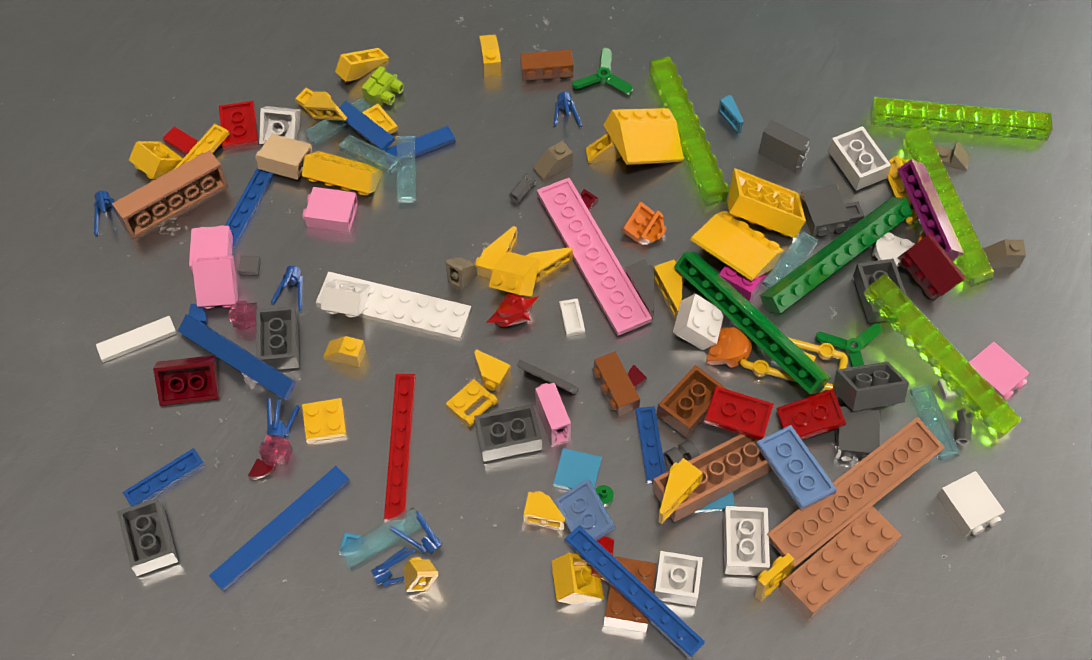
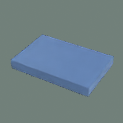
[554,479,616,541]

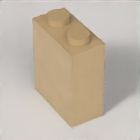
[255,134,312,180]

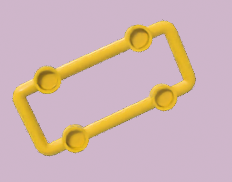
[739,335,848,393]

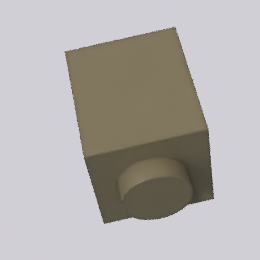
[533,141,573,181]
[980,239,1026,268]
[446,257,476,291]

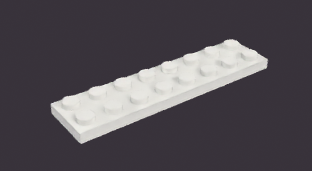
[316,272,472,342]

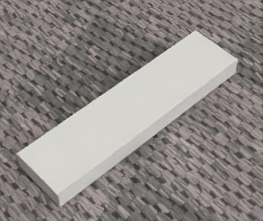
[96,316,177,363]

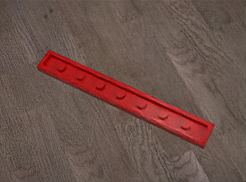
[384,374,415,522]

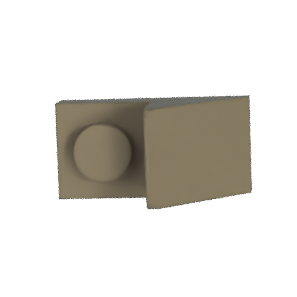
[931,141,970,171]

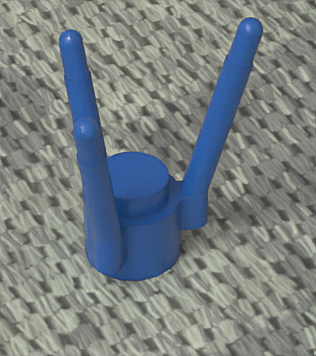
[553,92,582,127]
[94,191,117,235]
[271,266,303,311]
[266,398,300,440]
[390,511,442,554]
[371,547,415,587]

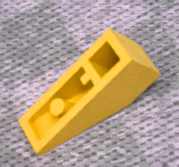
[479,34,501,77]
[335,48,389,82]
[303,91,347,121]
[475,226,517,279]
[526,247,573,283]
[654,259,683,319]
[658,458,703,524]

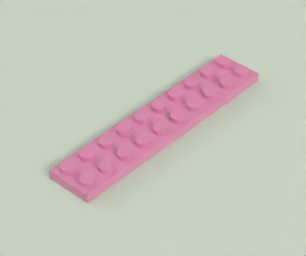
[537,178,652,336]

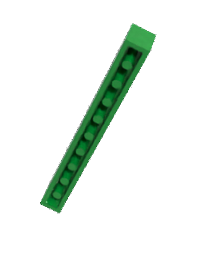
[759,197,913,313]
[674,252,831,395]

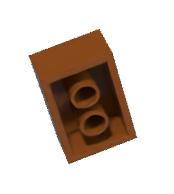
[656,365,727,438]
[604,556,657,632]

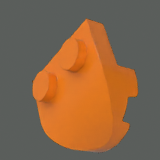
[621,201,666,244]
[706,327,752,368]

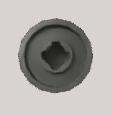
[663,440,700,470]

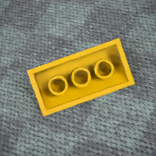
[302,151,384,195]

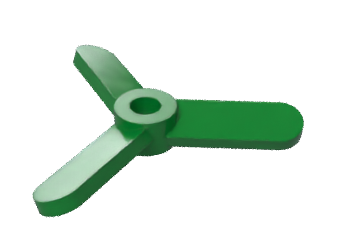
[572,48,633,94]
[815,323,882,367]

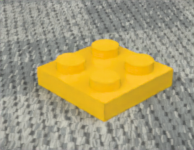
[302,398,347,443]
[755,553,794,602]

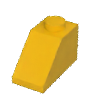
[586,133,621,163]
[323,336,366,368]
[474,349,511,392]
[523,491,565,530]
[403,557,438,592]

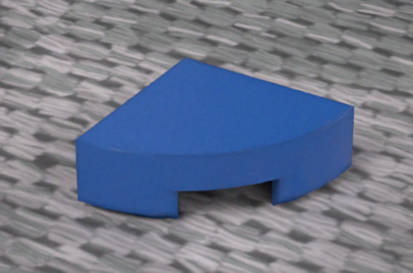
[188,304,207,324]

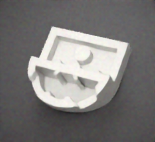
[872,232,915,269]

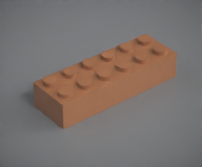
[112,150,228,239]
[652,434,773,522]
[779,506,902,621]

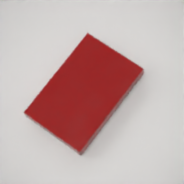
[219,101,259,150]
[704,386,774,440]
[776,389,846,440]

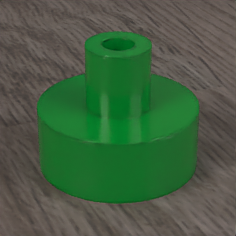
[595,485,614,507]

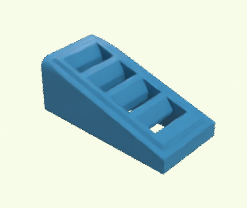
[718,95,744,134]

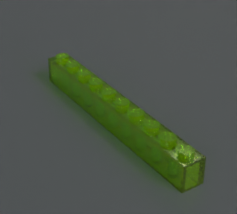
[649,56,730,207]
[871,97,1053,141]
[902,125,994,287]
[863,274,1022,439]

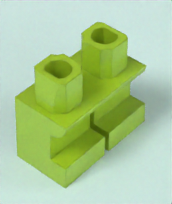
[361,66,404,106]

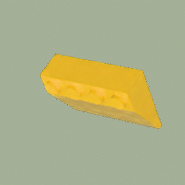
[603,108,684,165]
[728,168,806,238]
[690,211,784,281]

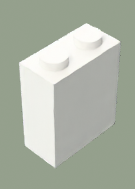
[937,471,1005,537]

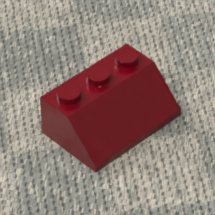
[898,233,966,301]
[153,355,219,406]

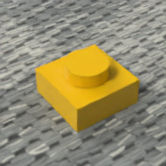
[295,88,314,107]

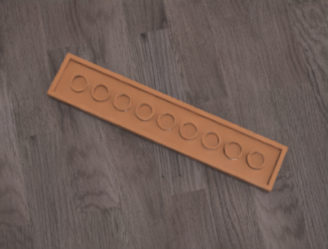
[767,417,945,569]

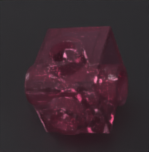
[228,301,257,329]
[259,436,293,467]

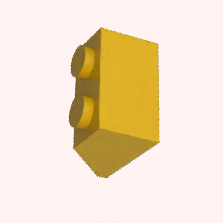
[129,142,183,180]
[489,251,540,296]
[551,552,604,604]

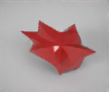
[486,292,539,327]

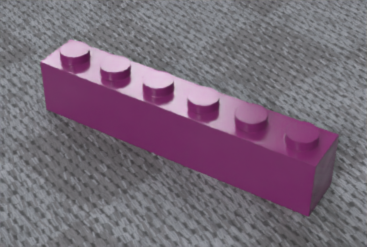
[897,159,964,261]

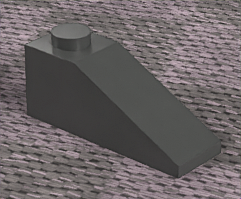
[625,259,655,320]

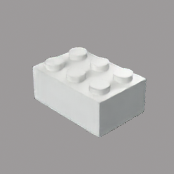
[828,126,891,190]
[723,506,770,576]

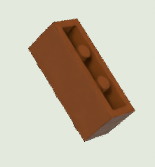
[520,49,574,81]
[592,351,640,416]

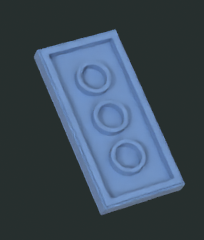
[756,425,837,510]

